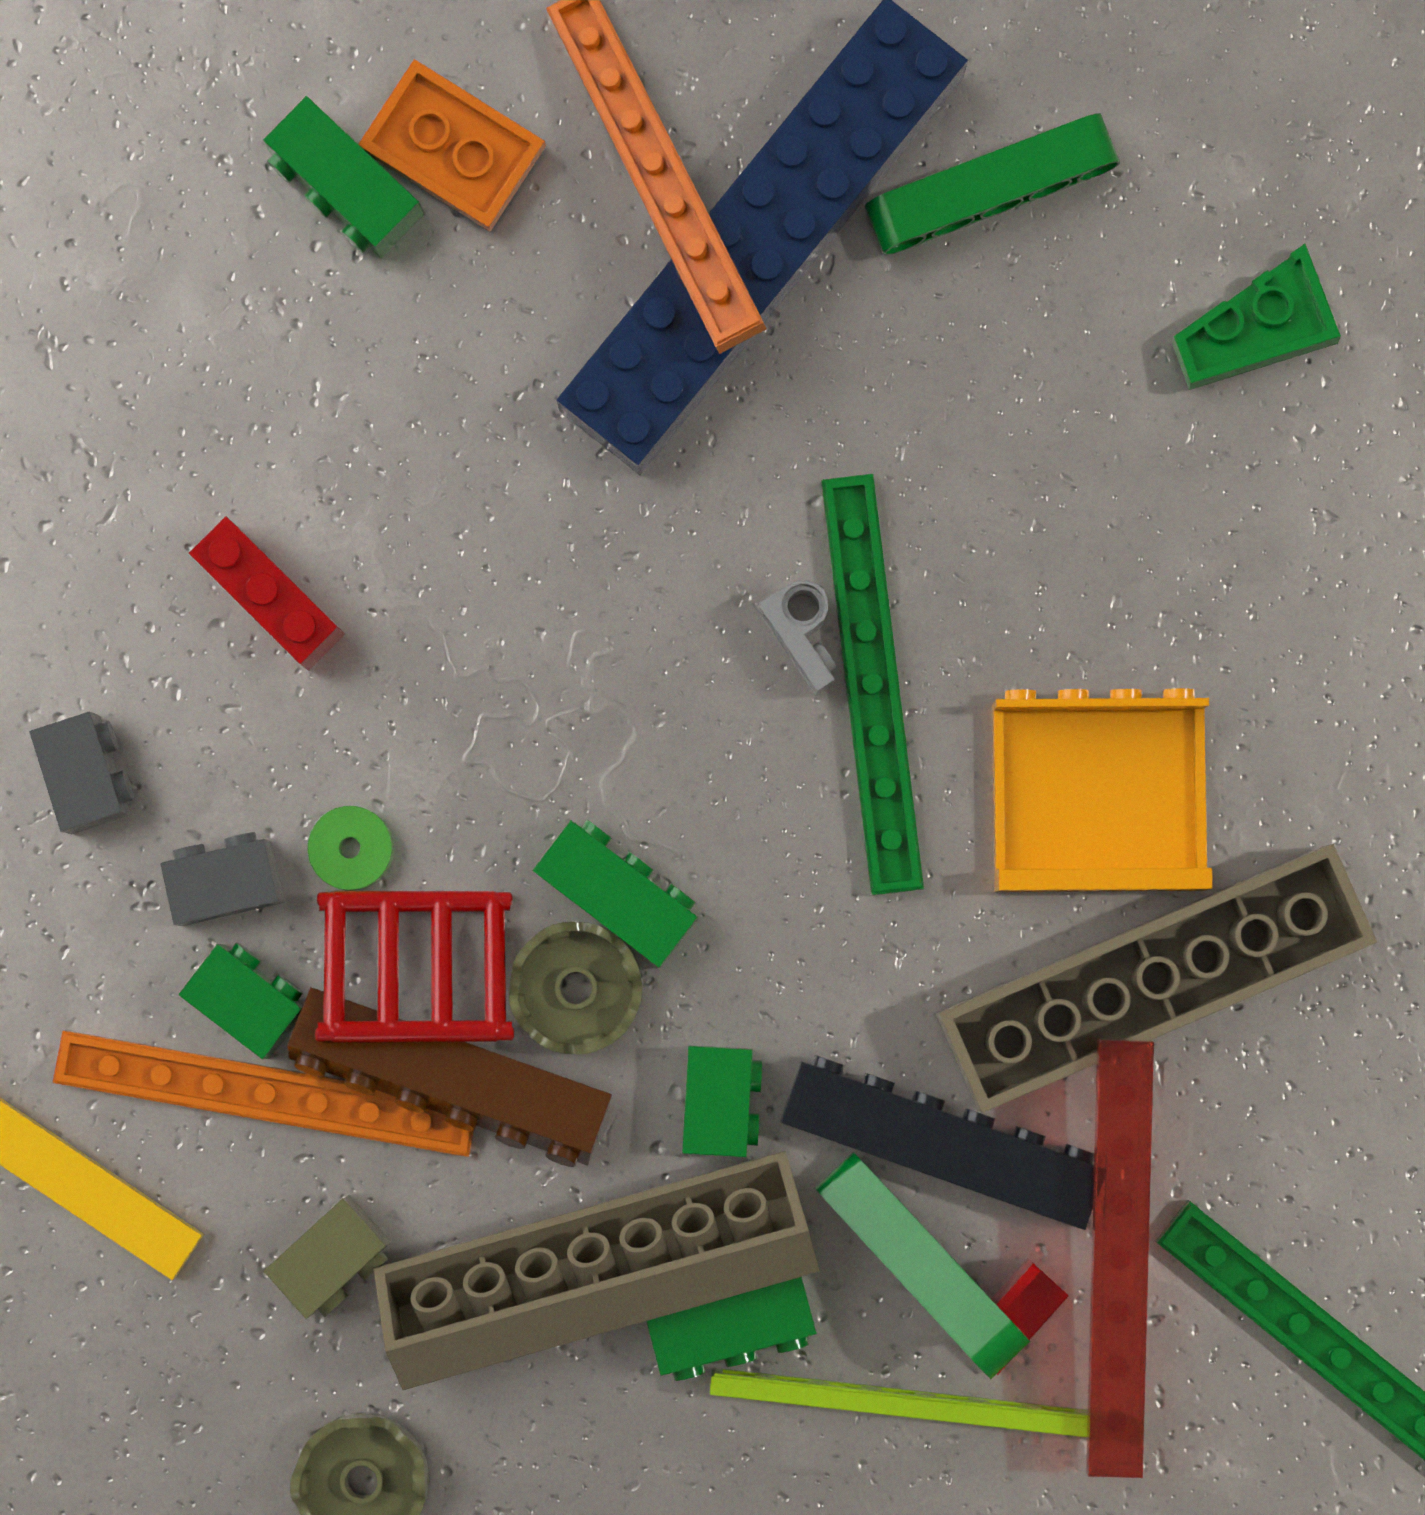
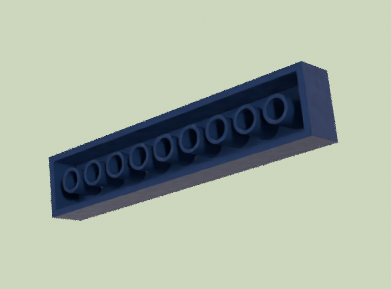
[556,0,968,475]

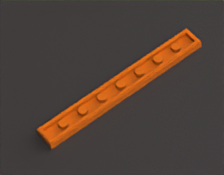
[546,0,767,354]
[53,1030,475,1157]

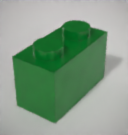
[178,942,303,1060]
[682,1045,762,1157]

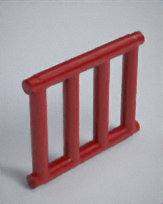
[315,891,514,1043]

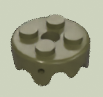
[509,922,643,1055]
[290,1412,429,1515]

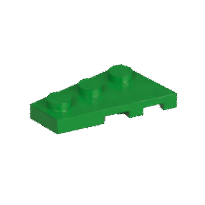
[1172,244,1341,390]

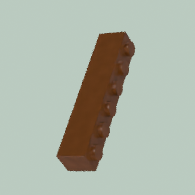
[287,987,612,1167]

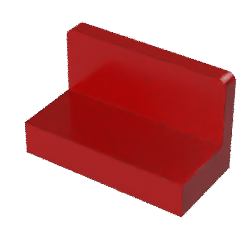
[991,1258,1069,1375]

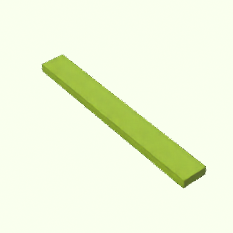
[710,1368,1141,1443]

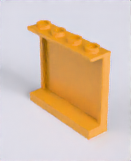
[992,688,1213,892]

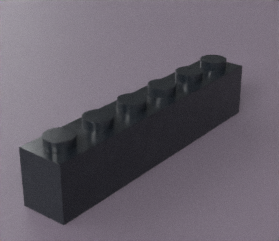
[780,1055,1106,1230]

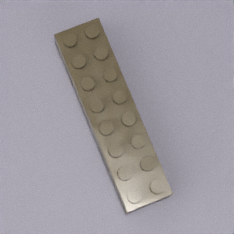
[935,844,1377,1113]
[373,1151,820,1390]

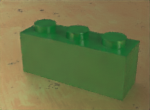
[263,96,424,258]
[532,819,698,968]
[646,1277,817,1381]

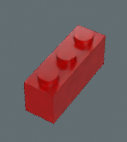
[189,516,345,671]

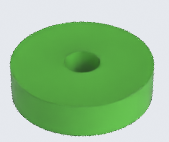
[308,806,394,891]

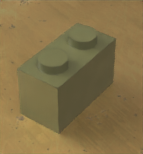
[263,1195,391,1319]

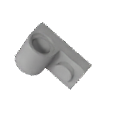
[758,580,837,696]

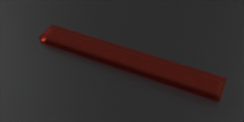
[1086,1039,1154,1478]

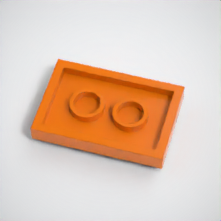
[358,59,546,232]

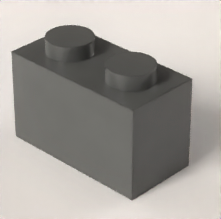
[29,711,134,834]
[160,832,285,926]

